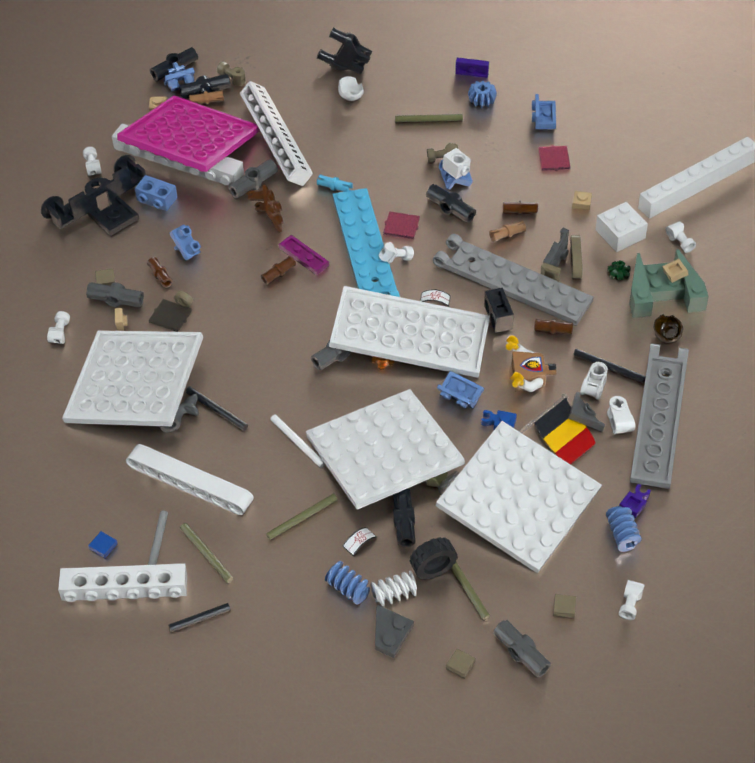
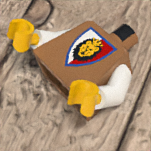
[506,335,556,392]

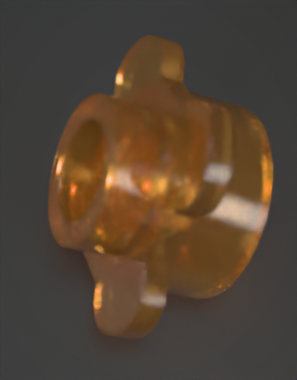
[372,356,394,370]

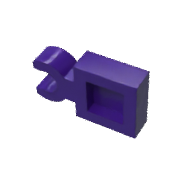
[619,484,651,518]

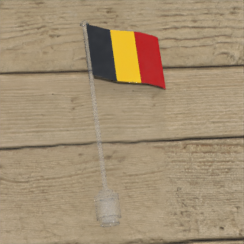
[438,394,596,496]

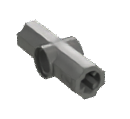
[229,159,278,199]
[86,282,144,307]
[311,340,351,370]
[493,620,551,677]

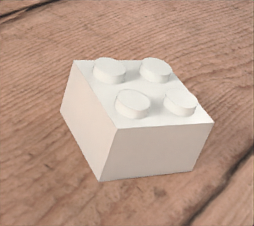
[596,202,648,252]

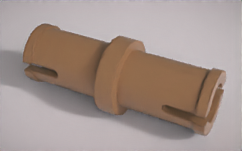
[189,90,224,105]
[489,221,526,242]

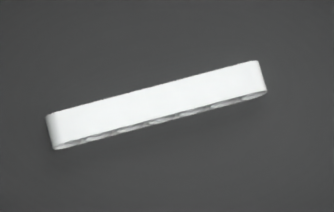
[126,444,254,515]

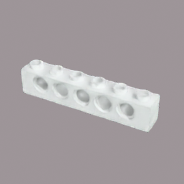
[58,563,187,602]

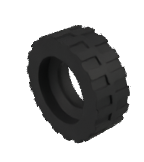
[409,537,458,580]

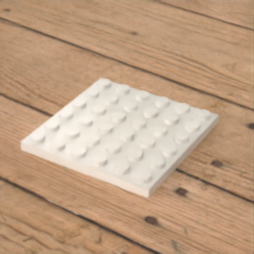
[62,331,203,427]
[306,389,465,510]
[435,421,602,574]

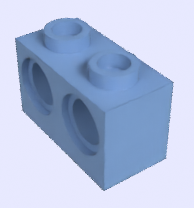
[135,175,177,211]

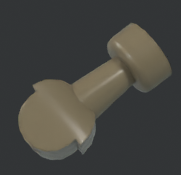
[217,61,246,86]
[427,143,458,163]

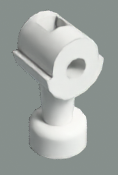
[83,147,102,176]
[666,221,696,253]
[379,242,414,263]
[47,311,70,344]
[619,580,645,620]

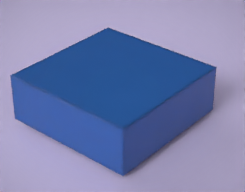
[88,531,118,558]

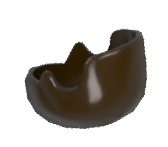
[653,314,683,343]

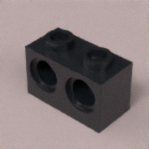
[484,287,514,333]

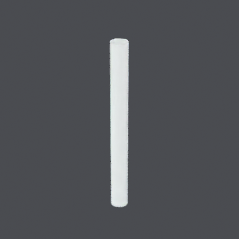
[270,414,325,468]

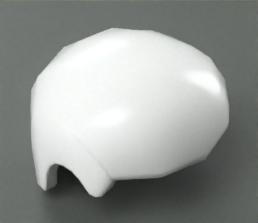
[338,76,364,101]

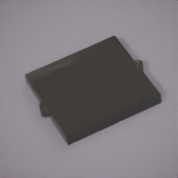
[149,299,192,332]

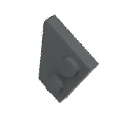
[543,227,569,267]
[375,605,414,658]

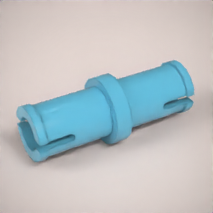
[317,174,353,192]

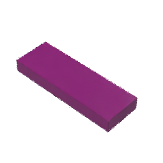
[278,235,329,276]

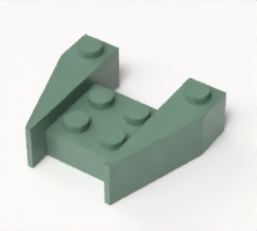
[629,249,709,318]

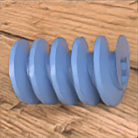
[606,506,642,552]
[325,561,370,605]

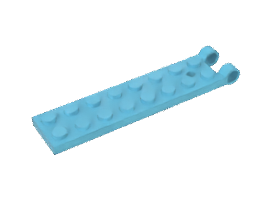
[333,188,400,297]

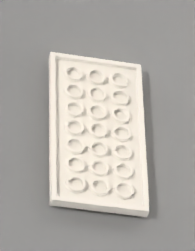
[329,286,490,378]

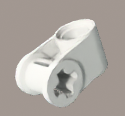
[580,362,608,400]
[607,396,635,434]

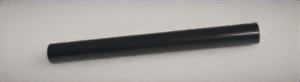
[573,349,646,383]
[186,386,248,431]

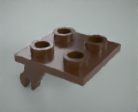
[247,184,284,233]

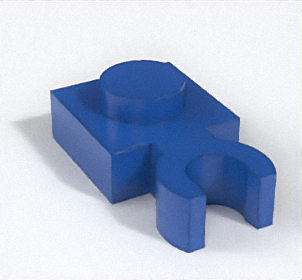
[481,410,517,430]

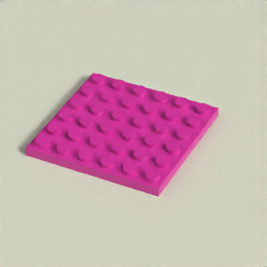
[117,95,260,172]

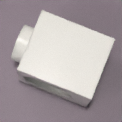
[442,148,471,179]

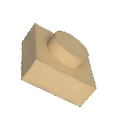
[149,96,167,111]
[572,191,592,210]
[663,259,688,283]
[115,308,128,331]

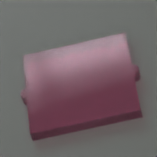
[538,145,570,171]
[383,211,420,239]

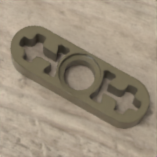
[570,235,582,278]

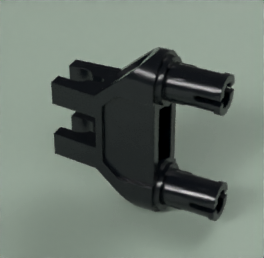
[316,27,372,74]

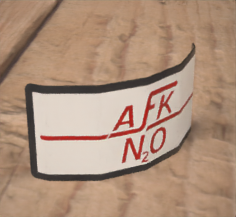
[420,289,451,307]
[343,527,376,556]

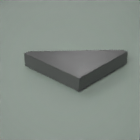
[569,392,605,431]

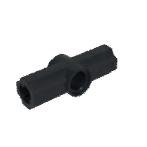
[150,47,198,81]
[179,74,231,99]
[426,184,476,223]
[393,489,415,548]

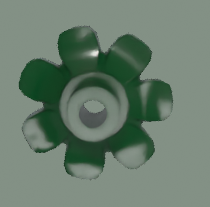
[607,260,631,280]

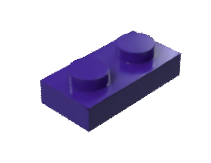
[455,57,490,78]

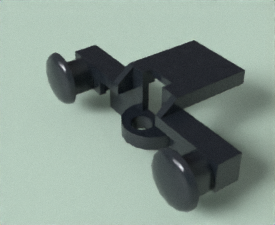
[41,155,146,236]

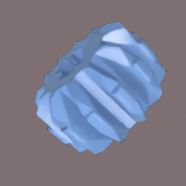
[468,81,497,108]

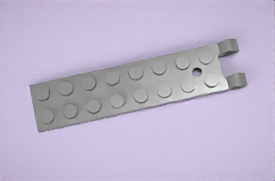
[433,234,594,326]
[630,343,689,489]

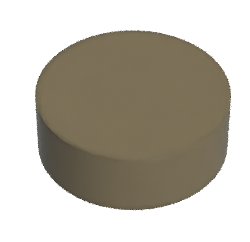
[174,291,193,308]

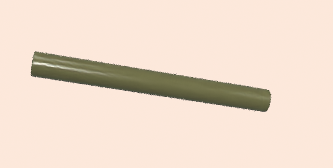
[395,114,463,122]
[266,493,338,540]
[180,523,233,583]
[451,562,490,621]

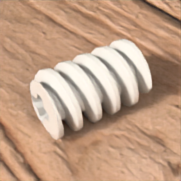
[370,570,417,607]

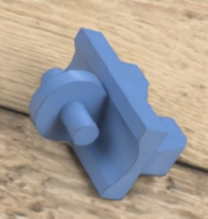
[164,62,195,92]
[169,224,201,261]

